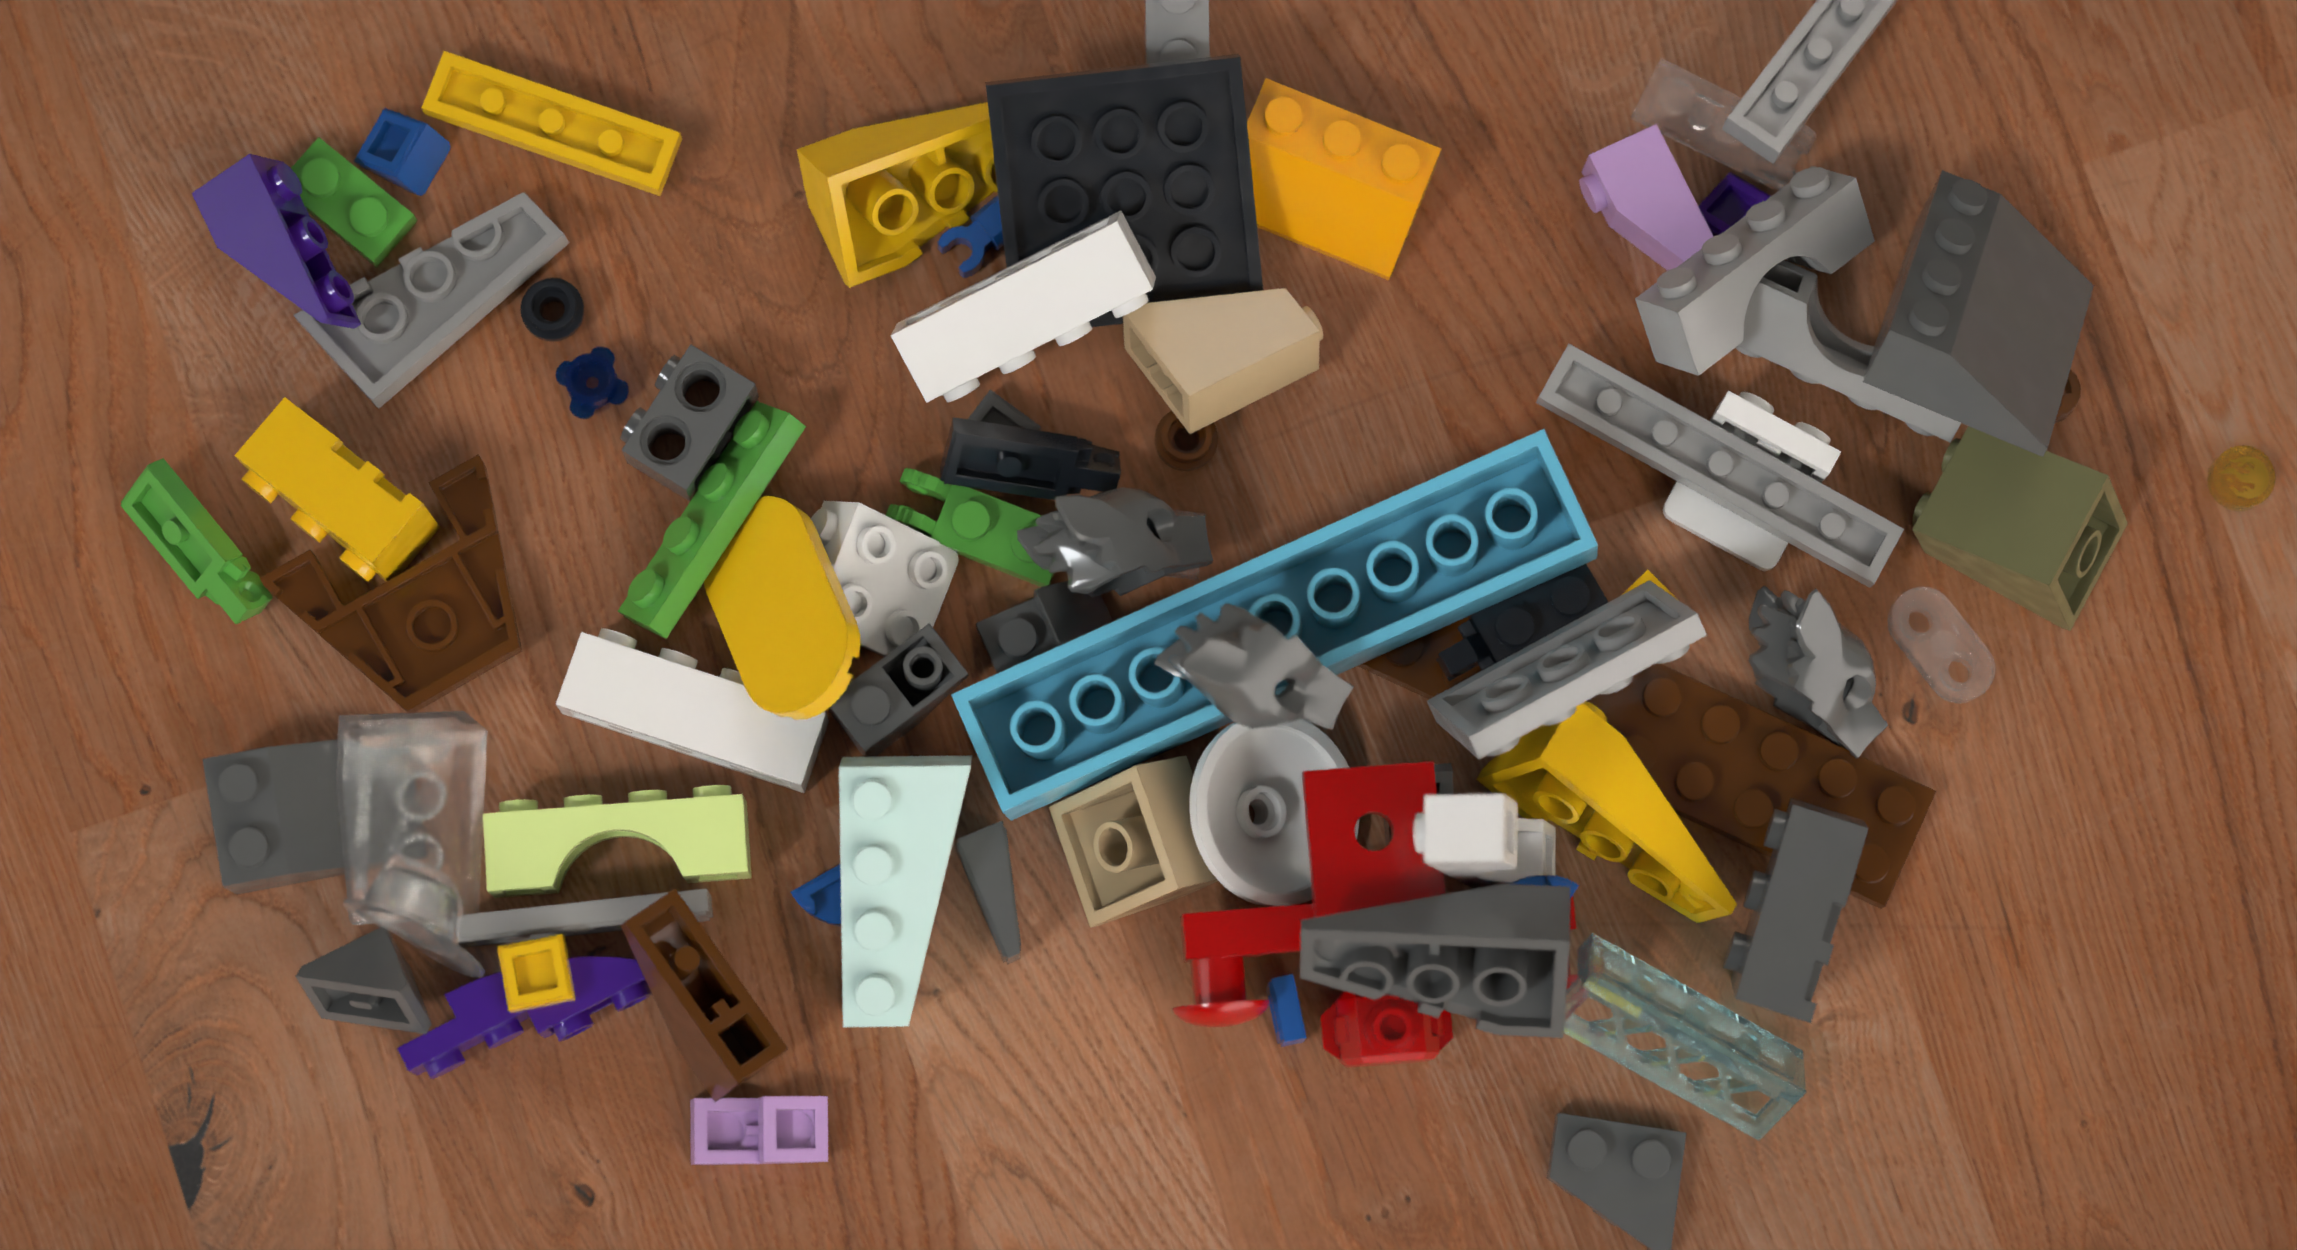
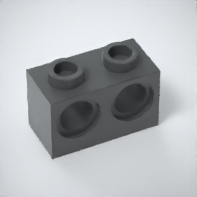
[620,344,759,501]

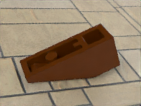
[621,888,788,1102]

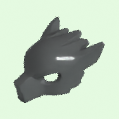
[1017,487,1214,597]
[1748,586,1888,759]
[1154,603,1354,729]

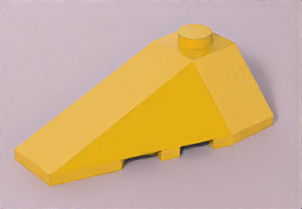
[797,102,998,288]
[1476,701,1737,923]

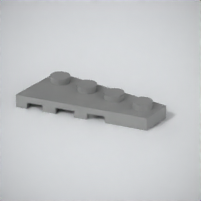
[293,192,569,409]

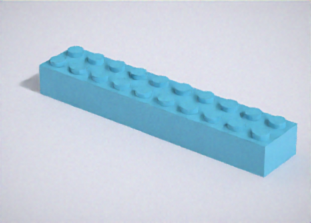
[951,429,1598,821]

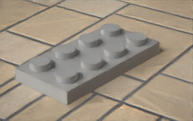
[1427,580,1707,759]

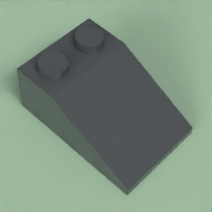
[202,732,428,895]

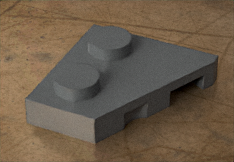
[1547,1113,1686,1250]

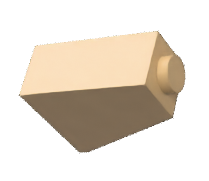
[1123,288,1323,434]

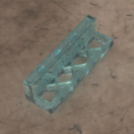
[1564,933,1806,1141]

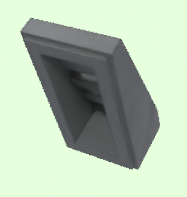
[956,821,1021,965]

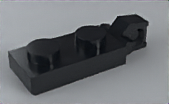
[940,417,1121,500]
[1436,564,1608,682]

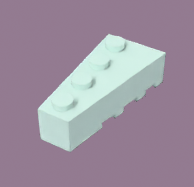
[839,755,972,1027]

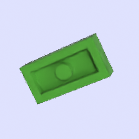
[291,137,417,268]

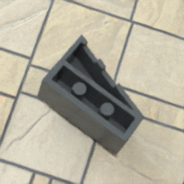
[1723,797,1869,1023]

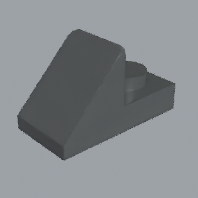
[976,581,1113,674]

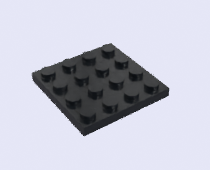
[985,54,1263,327]

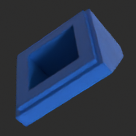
[354,108,451,196]

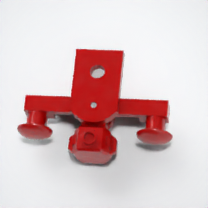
[1172,761,1594,1067]

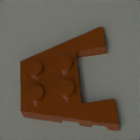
[260,454,522,715]

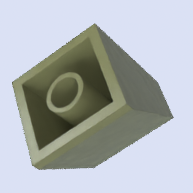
[1912,426,2128,631]

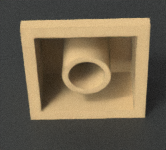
[1049,756,1218,928]

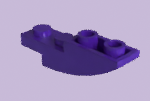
[397,957,652,1079]

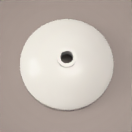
[1190,719,1359,907]

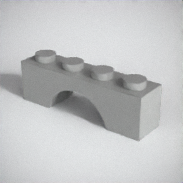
[1635,166,1875,376]
[1736,260,1961,443]

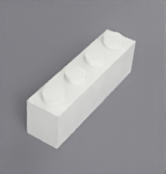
[890,210,1156,403]
[556,628,829,793]

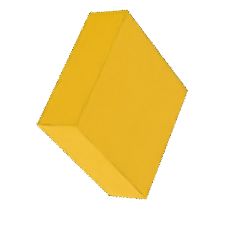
[497,934,576,1013]

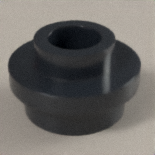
[520,278,585,342]

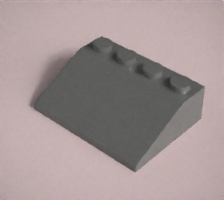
[1863,170,2094,457]

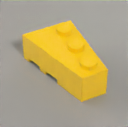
[234,397,440,583]

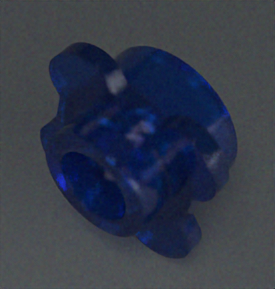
[556,347,629,419]

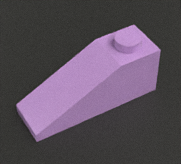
[1579,124,1714,271]

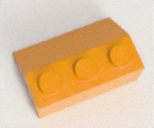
[1247,78,1442,280]

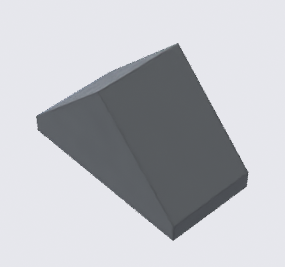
[295,925,432,1034]

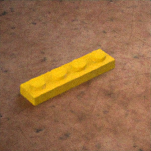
[422,51,682,196]

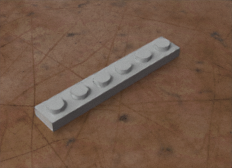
[1536,344,1904,588]

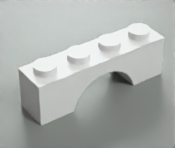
[1414,794,1556,889]

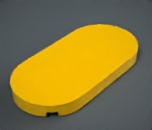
[704,496,861,720]

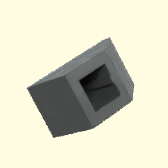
[828,623,969,757]

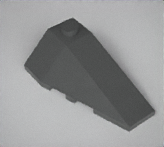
[1300,884,1570,1038]

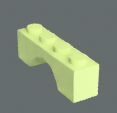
[483,785,752,898]

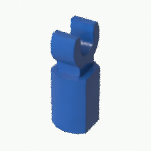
[937,195,1004,279]

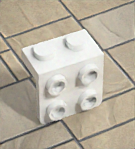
[1663,391,1841,571]
[811,501,959,657]

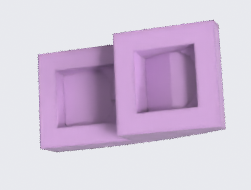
[690,1096,828,1165]

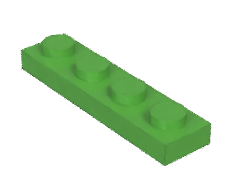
[617,401,806,639]

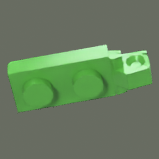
[120,458,273,624]

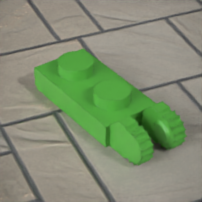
[886,468,1055,587]

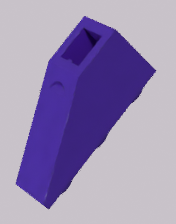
[192,154,361,329]

